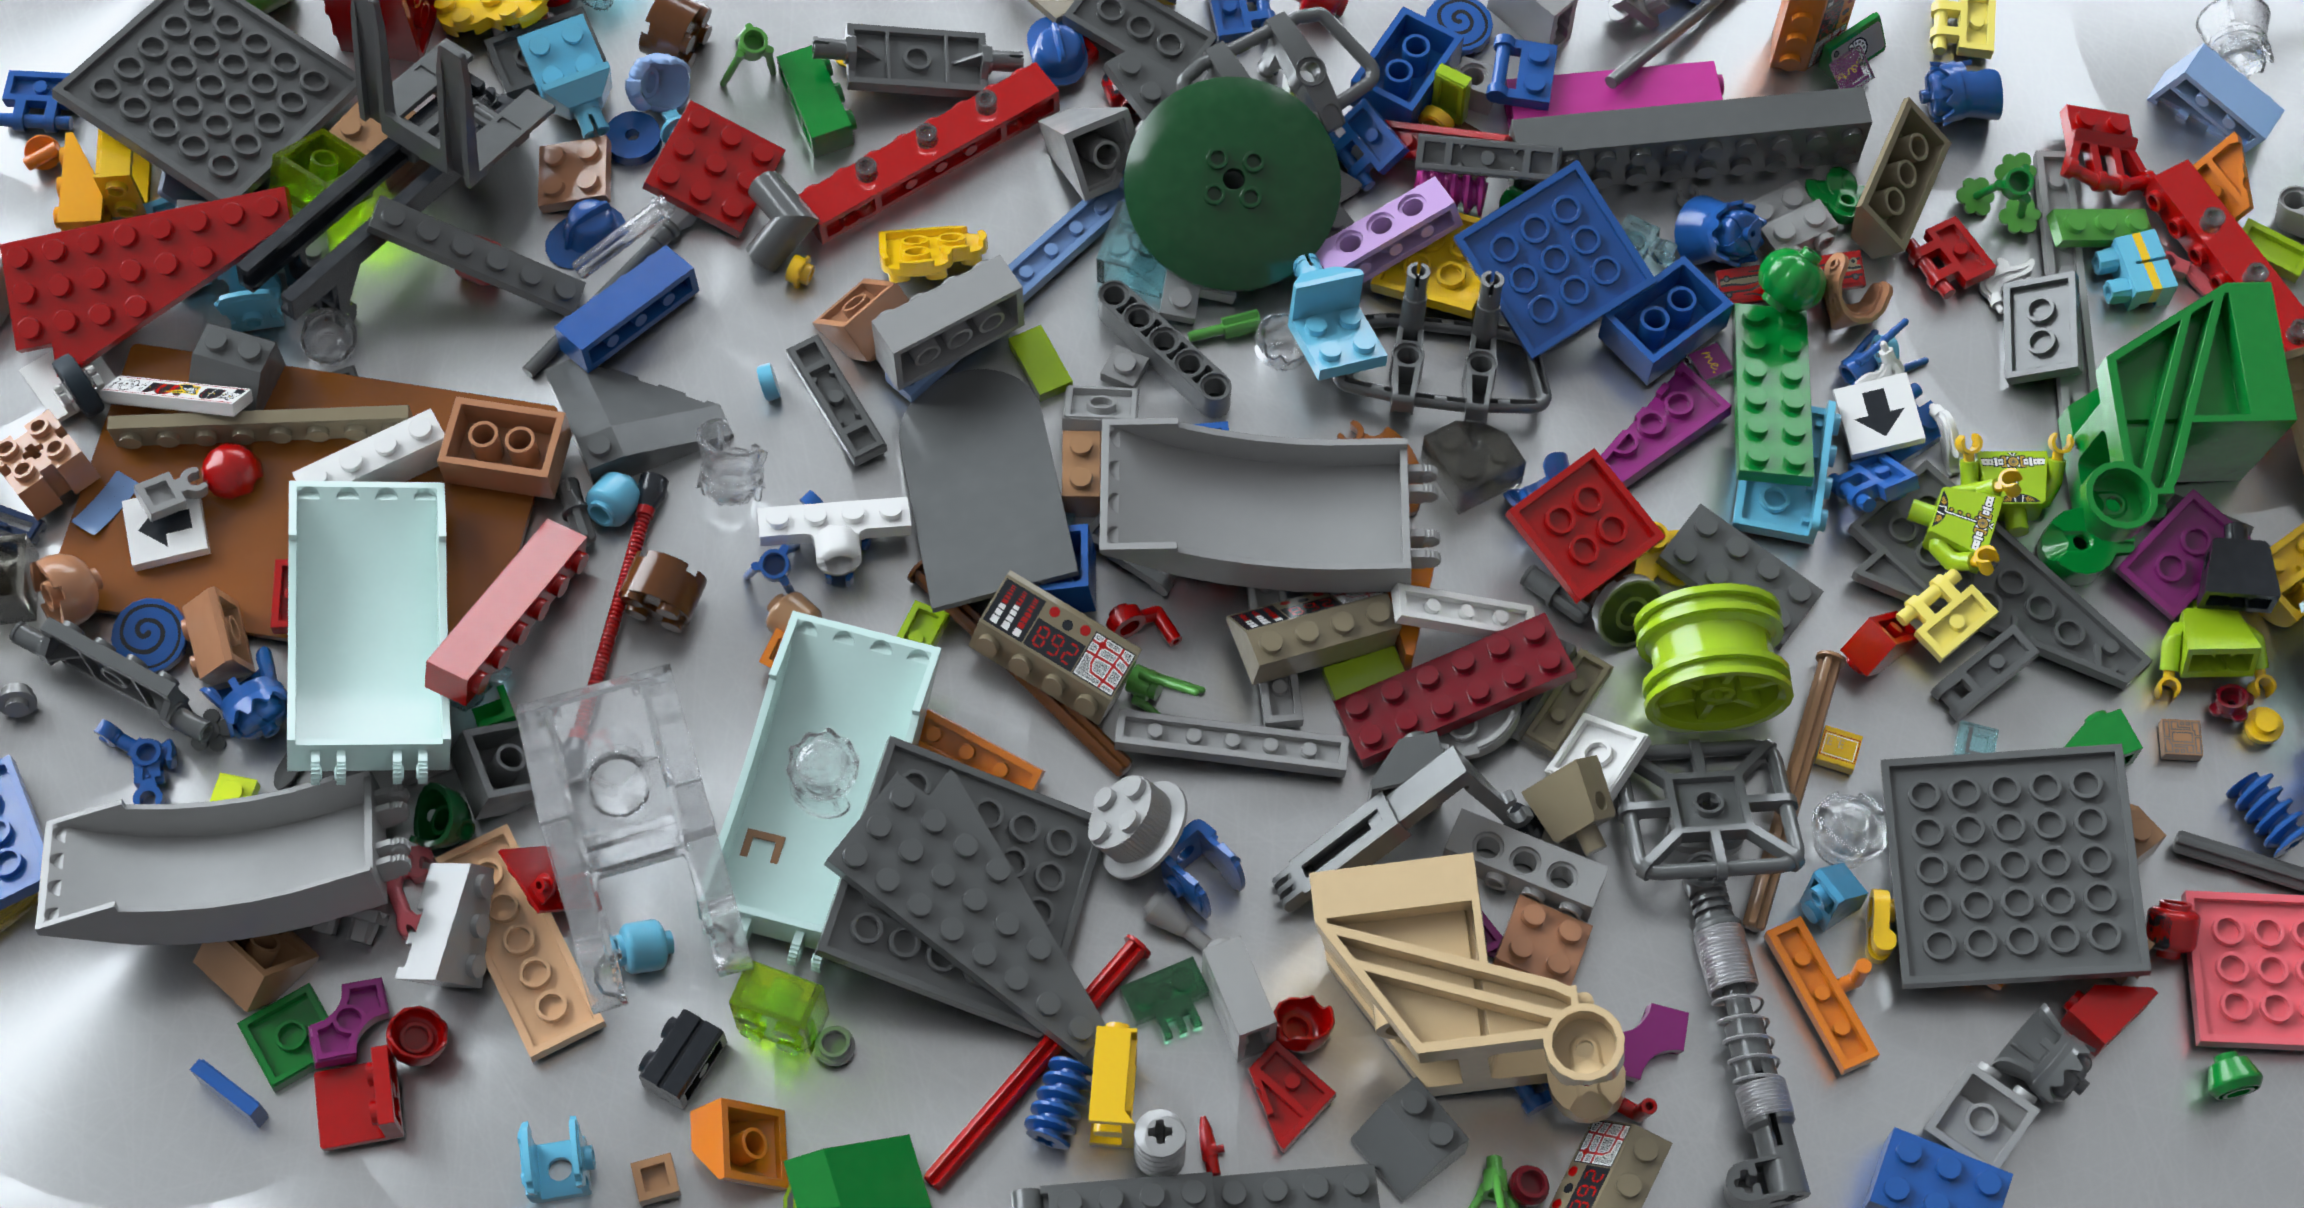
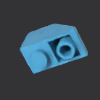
[1800,863,1869,932]

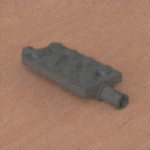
[812,23,1024,98]
[9,617,214,744]

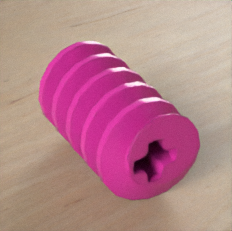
[1413,171,1488,217]

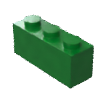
[776,45,857,158]

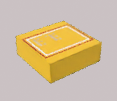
[1814,725,1863,775]

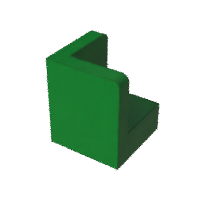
[472,684,517,728]

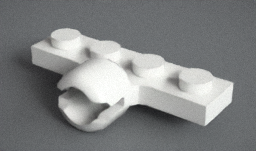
[757,497,911,576]

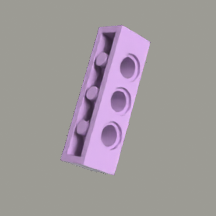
[1315,176,1463,283]

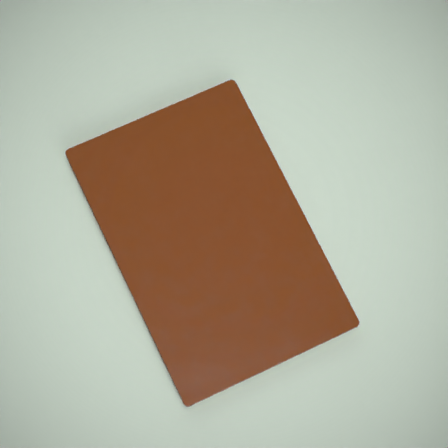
[59,343,558,642]

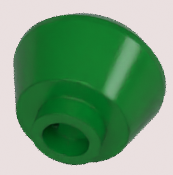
[2208,1051,2263,1100]

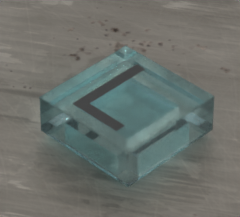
[1952,720,1999,755]

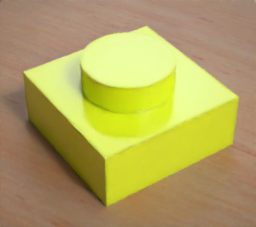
[210,772,261,801]

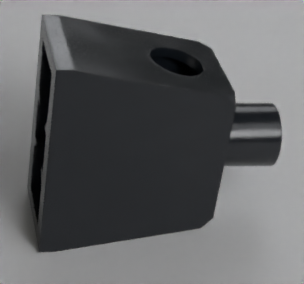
[2197,522,2281,613]

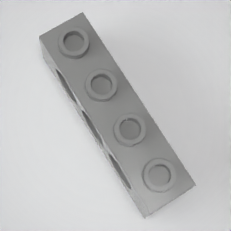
[1443,808,1609,922]

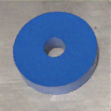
[605,111,662,166]

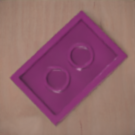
[2114,489,2252,622]

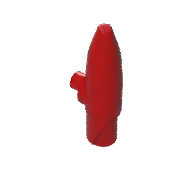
[1199,1116,1225,1176]

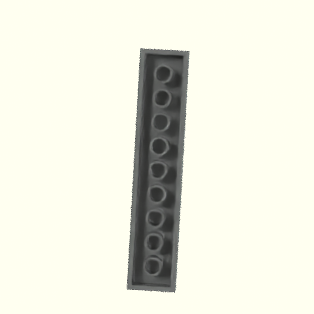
[1508,87,1872,192]

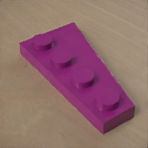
[1601,362,1732,488]

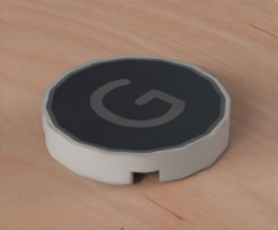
[1592,574,1663,647]

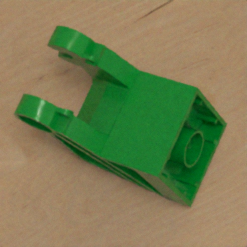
[2037,282,2297,586]

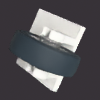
[19,350,116,423]

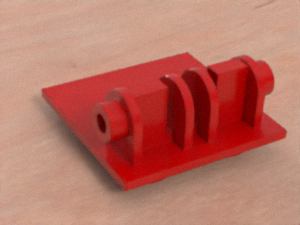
[498,845,599,914]

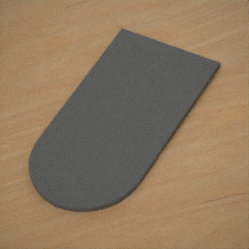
[899,369,1079,613]

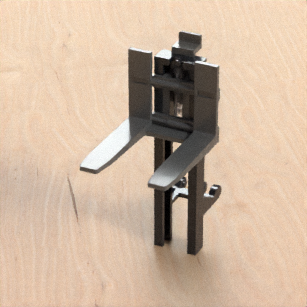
[236,0,555,327]

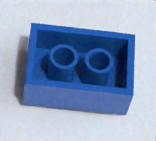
[1350,6,1464,124]
[1598,255,1734,385]
[1862,1127,2013,1208]

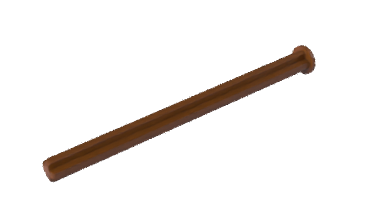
[907,560,1133,777]

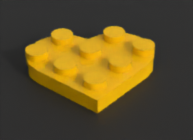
[434,0,549,37]
[878,226,988,283]

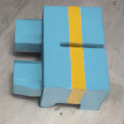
[2091,229,2178,311]

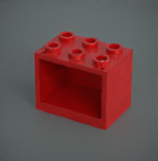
[323,0,437,63]

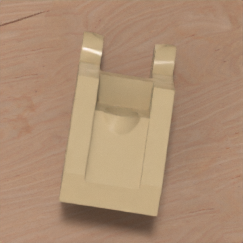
[1309,852,1626,1124]

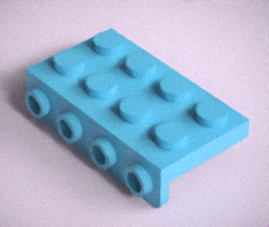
[1732,400,1841,545]

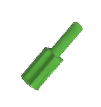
[1187,309,1262,342]

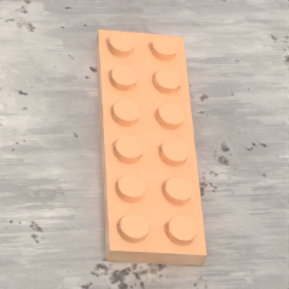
[435,824,606,1062]

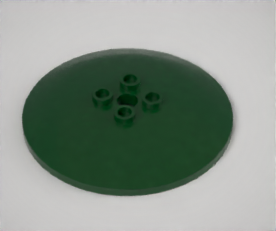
[1124,76,1341,292]

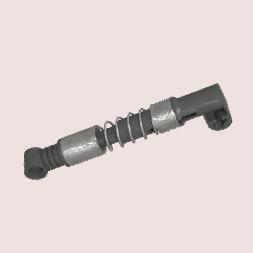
[1682,851,1811,1208]

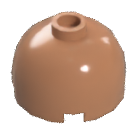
[30,553,103,626]

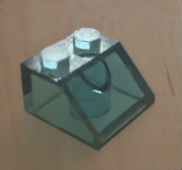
[1096,200,1166,299]

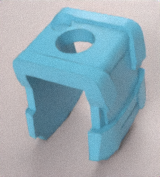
[214,265,285,332]
[517,1116,596,1204]

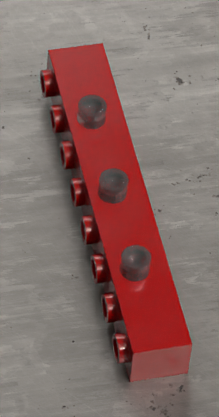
[798,62,1060,245]
[2143,159,2304,352]

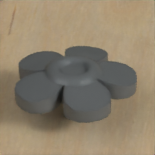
[191,709,230,752]

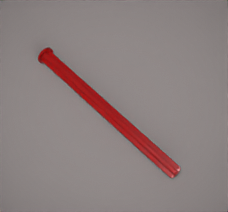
[924,934,1151,1190]

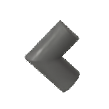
[745,171,820,273]

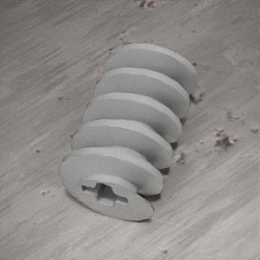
[1134,1109,1187,1177]

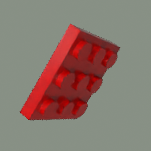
[642,100,786,239]
[1505,448,1666,604]

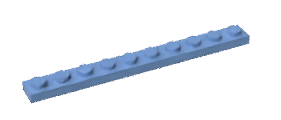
[885,165,1127,403]

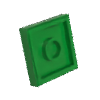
[237,983,329,1093]

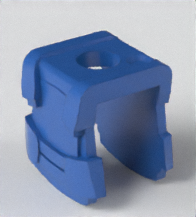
[1160,819,1246,919]

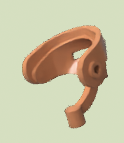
[1823,252,1893,330]

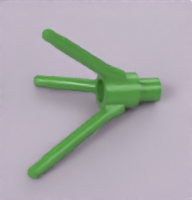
[1468,1155,1519,1208]

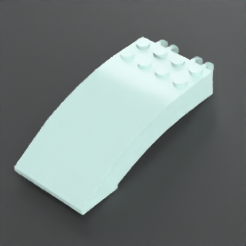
[287,481,451,785]
[697,611,942,973]

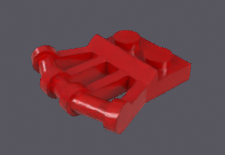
[2059,104,2156,196]

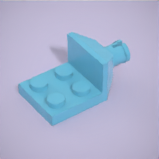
[516,13,612,139]
[1288,253,1388,381]

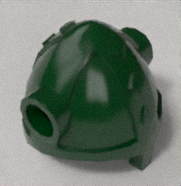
[408,782,475,851]

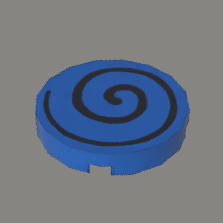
[1425,0,1493,58]
[111,598,188,674]

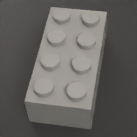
[871,255,1025,391]

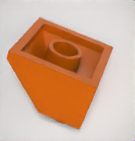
[690,1098,789,1191]

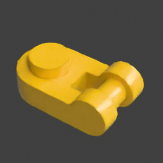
[1865,888,1897,964]

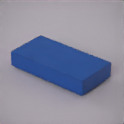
[189,1059,269,1128]

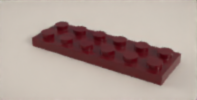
[1333,612,1577,768]

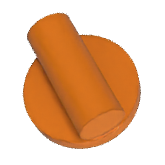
[23,135,60,171]

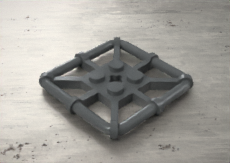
[1617,739,1805,881]

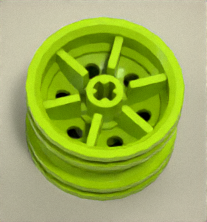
[1633,583,1794,733]

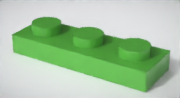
[2046,209,2152,247]

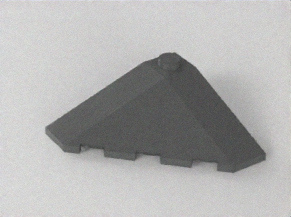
[544,359,734,485]

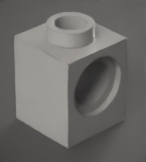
[1452,56,1494,116]

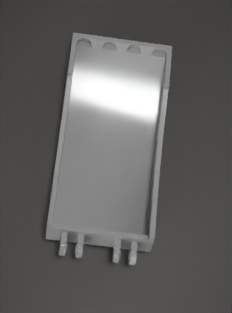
[1099,417,1441,593]
[35,771,412,945]

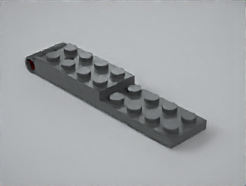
[1011,1163,1380,1208]

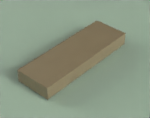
[1521,648,1614,758]

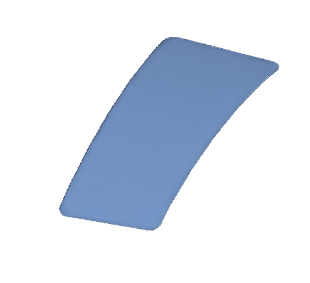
[71,471,138,535]

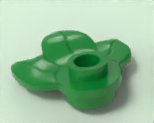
[1805,167,1866,225]

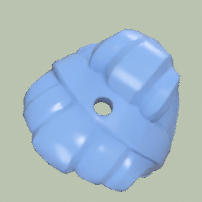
[625,53,691,113]

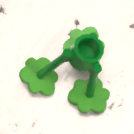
[1956,152,2041,234]

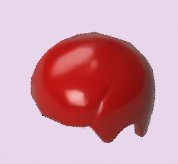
[201,443,264,499]
[1273,995,1335,1054]
[386,1005,448,1067]

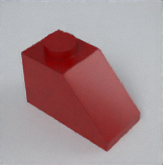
[1840,611,1919,677]
[2060,984,2158,1057]

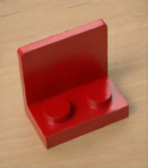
[314,1045,404,1151]

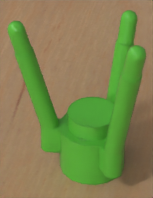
[720,23,777,87]
[1125,664,1206,714]

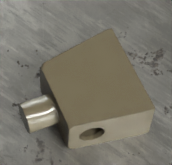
[1521,755,1616,856]

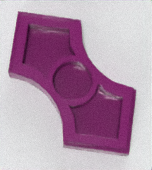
[308,977,390,1069]
[1623,1003,1689,1083]

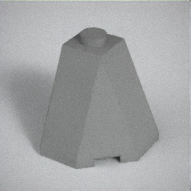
[1038,107,1136,201]

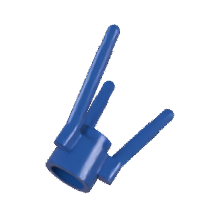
[1839,318,1929,386]
[743,544,800,594]

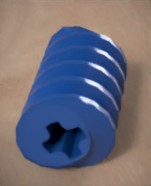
[2226,772,2304,858]
[1024,1056,1093,1150]

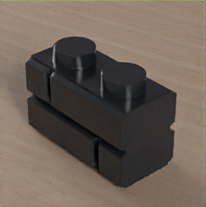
[638,1009,727,1109]

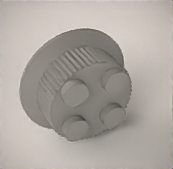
[1088,775,1188,880]

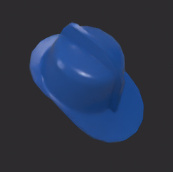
[1027,17,1088,86]
[545,199,626,269]

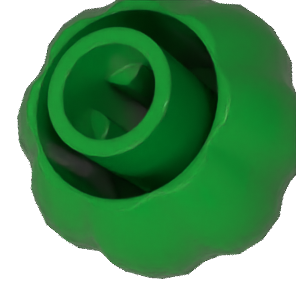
[1758,246,1827,314]

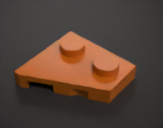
[2193,132,2254,222]

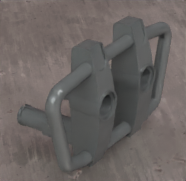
[1176,7,1380,134]
[1332,262,1552,423]

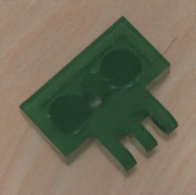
[1120,956,1209,1041]

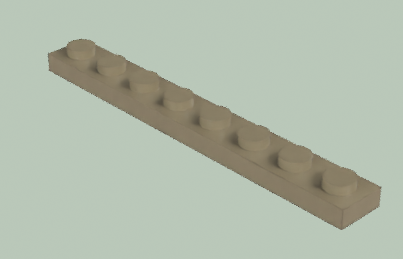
[107,405,413,449]

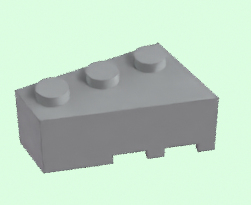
[394,863,494,988]

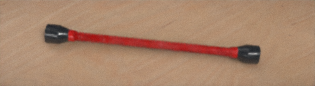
[554,472,669,782]

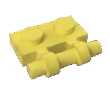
[1930,0,1996,59]
[1896,569,1999,663]

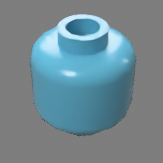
[585,472,640,527]
[613,919,674,974]

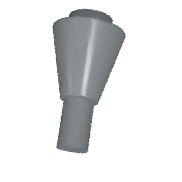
[1143,890,1212,951]

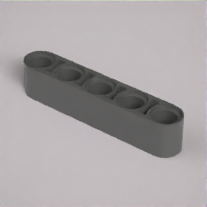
[1098,280,1232,418]

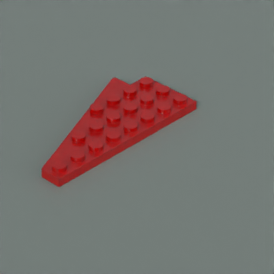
[0,186,293,377]

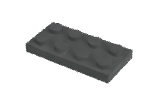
[1062,0,1218,74]
[1656,503,1824,651]

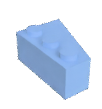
[2147,43,2285,153]

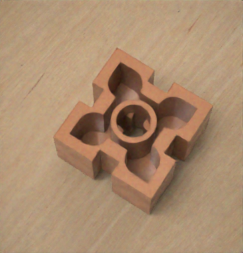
[0,409,101,521]

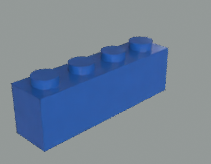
[554,245,699,373]

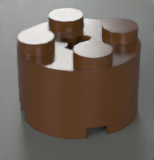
[639,0,712,69]
[619,550,707,633]

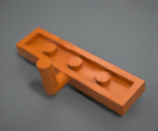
[1764,916,1880,1075]

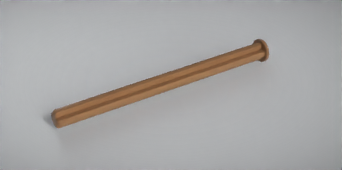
[1743,650,1847,932]

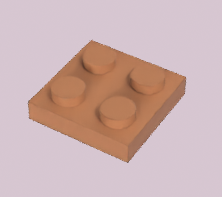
[538,135,612,214]
[1492,894,1593,986]

